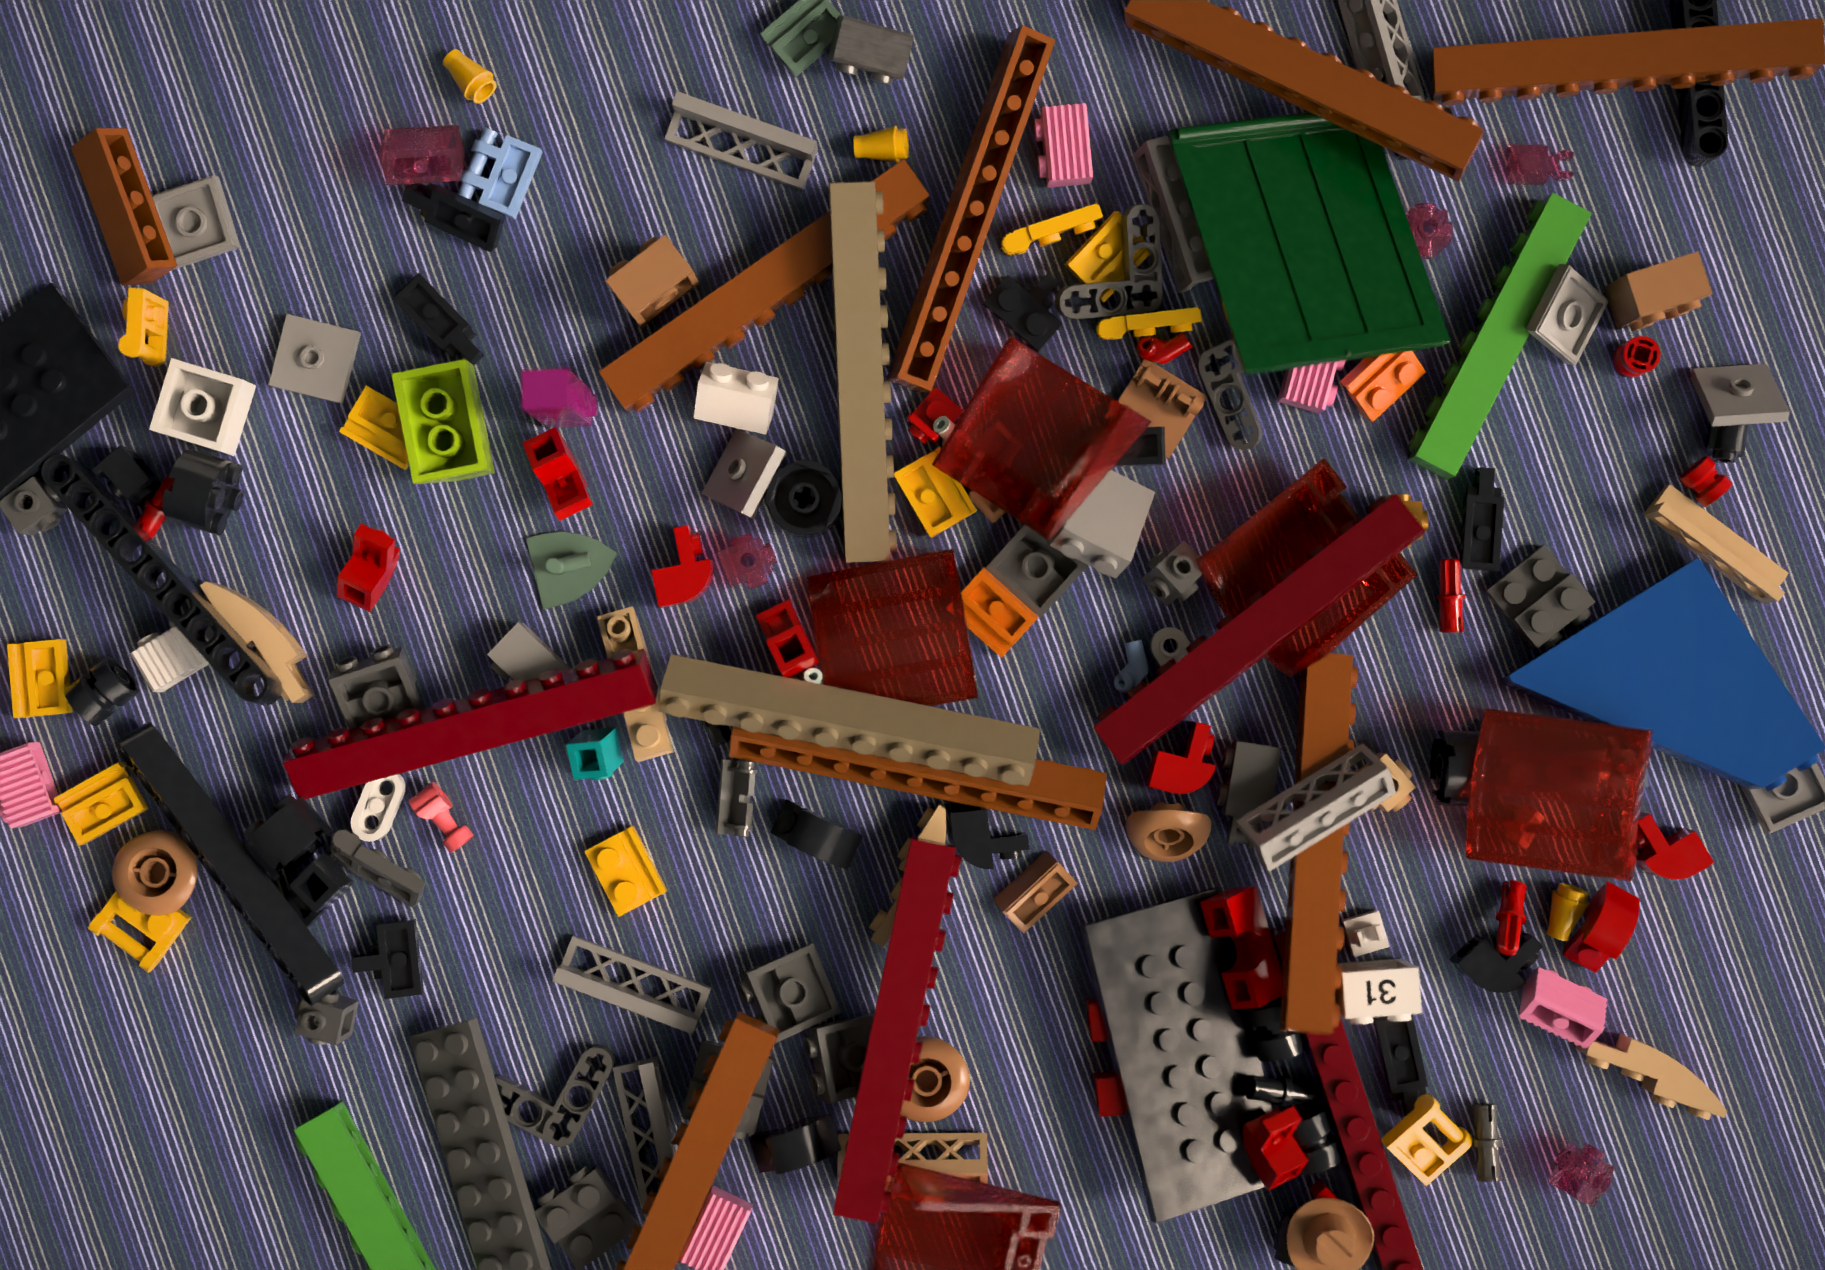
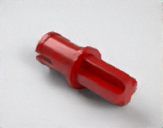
[136,473,175,539]
[1435,558,1466,633]
[1496,880,1527,956]

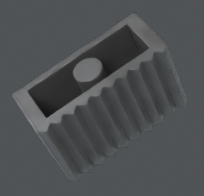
[827,15,914,85]

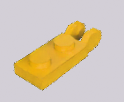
[1001,203,1103,257]
[1095,307,1202,340]

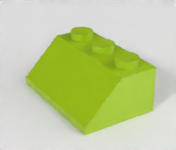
[392,359,495,485]

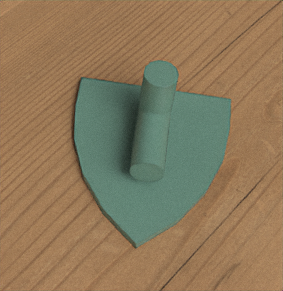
[526,532,618,610]

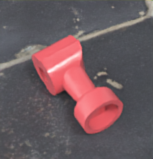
[408,782,474,854]

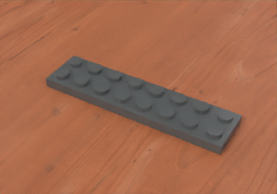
[409,1017,551,1270]

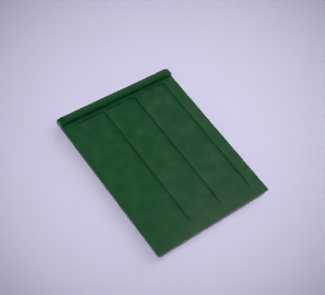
[1167,112,1451,375]

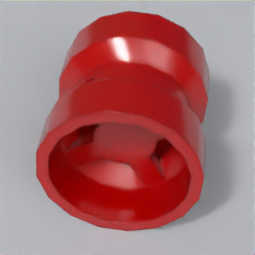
[1612,336,1661,378]
[1678,455,1733,507]

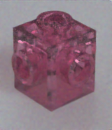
[1405,203,1453,259]
[717,533,778,590]
[1548,1142,1616,1207]

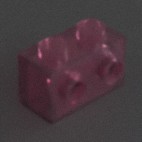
[379,125,465,185]

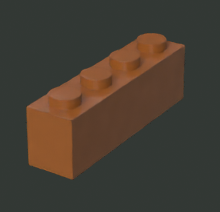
[71,128,177,286]

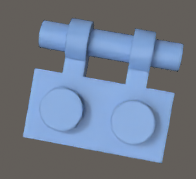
[457,128,543,219]

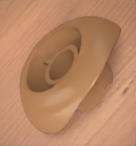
[1125,802,1212,862]
[112,830,198,916]
[901,1036,970,1122]
[1287,1198,1374,1270]

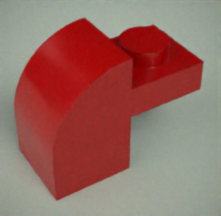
[522,427,593,521]
[337,523,401,612]
[651,525,714,608]
[756,599,820,678]
[1145,721,1216,794]
[1626,812,1715,880]
[1563,881,1640,973]
[1243,1106,1308,1191]

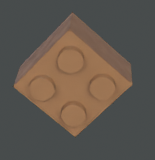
[605,235,700,328]
[1603,251,1712,332]

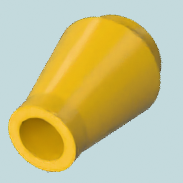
[443,49,496,104]
[853,125,909,163]
[1546,883,1589,941]

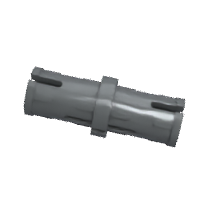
[1472,1103,1502,1182]

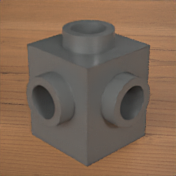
[0,477,69,536]
[1142,541,1209,606]
[294,989,359,1045]

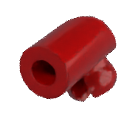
[1136,332,1192,364]

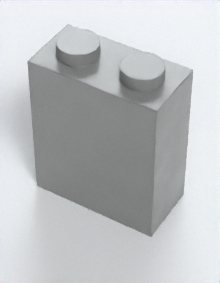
[1050,459,1155,579]

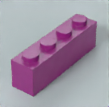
[521,369,598,428]

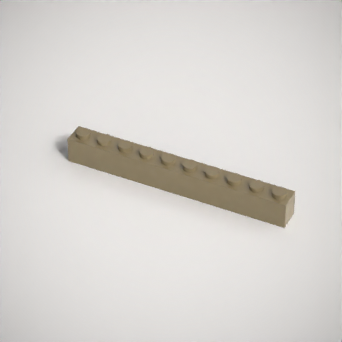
[828,182,897,563]
[659,654,1040,786]

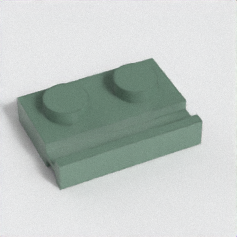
[760,0,841,78]

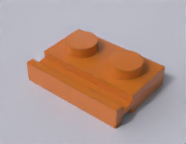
[1340,351,1426,422]
[947,567,1039,658]

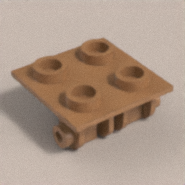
[1106,359,1208,459]

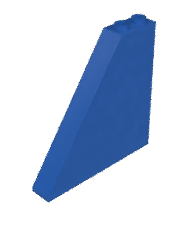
[1501,558,1825,791]

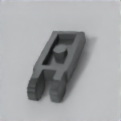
[329,829,426,908]

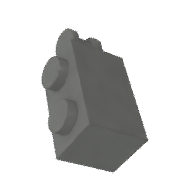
[1216,740,1282,849]

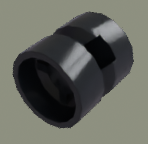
[64,656,139,726]
[1246,997,1305,1061]
[1292,1106,1344,1175]

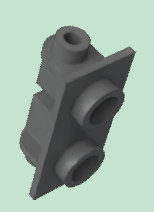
[715,759,758,837]

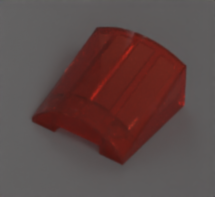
[932,336,1151,540]
[1196,458,1418,677]
[807,549,978,706]
[1466,708,1653,882]
[873,1163,1062,1270]

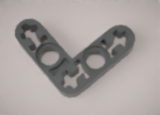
[1054,204,1163,319]
[1198,339,1263,450]
[494,1045,615,1147]

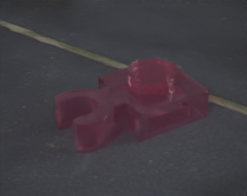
[1507,144,1574,185]

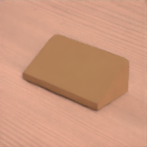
[994,851,1078,934]

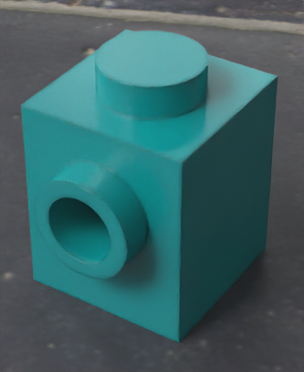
[566,727,624,781]

